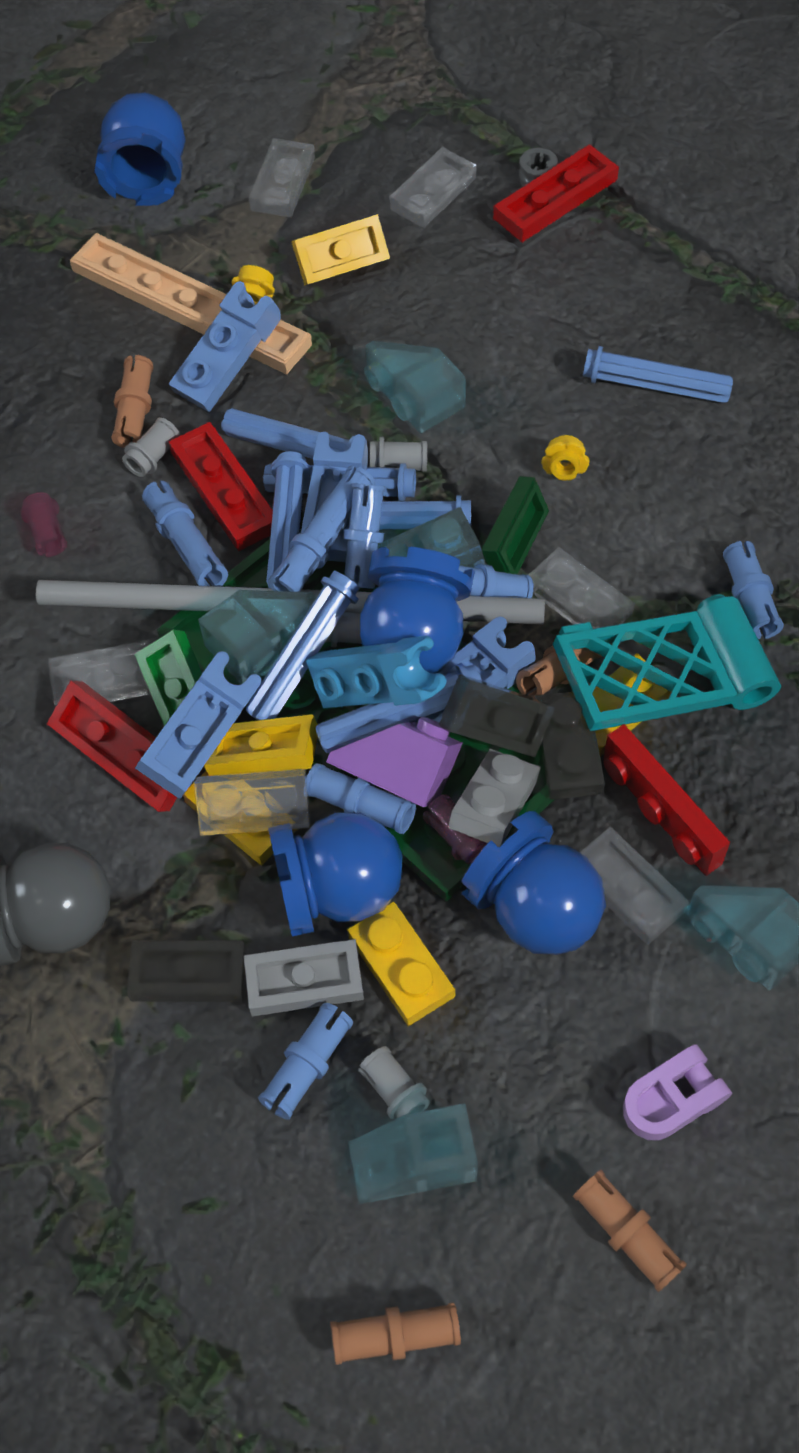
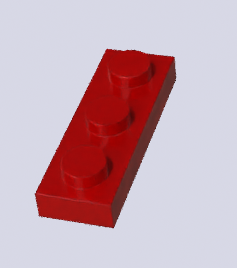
[493,144,619,242]
[169,422,273,552]
[47,680,177,812]
[603,724,730,876]

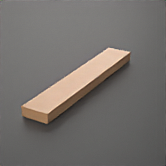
[70,233,312,375]

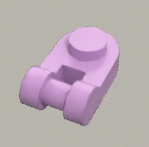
[623,1044,732,1140]

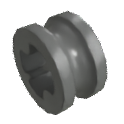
[519,148,558,186]

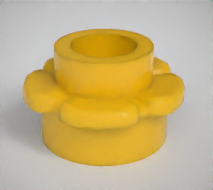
[232,265,275,305]
[542,435,589,481]

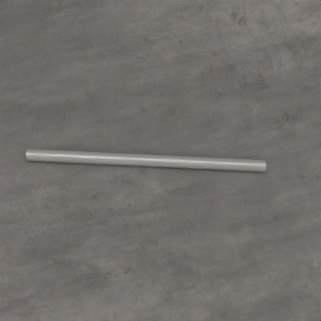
[36,580,545,624]

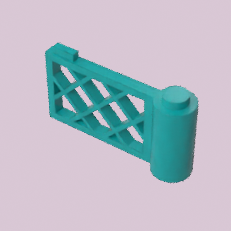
[553,594,781,731]

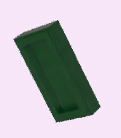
[481,476,549,574]

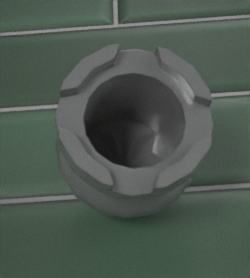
[0,843,111,966]

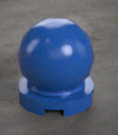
[95,93,186,206]
[360,547,475,674]
[461,811,606,955]
[268,813,403,937]

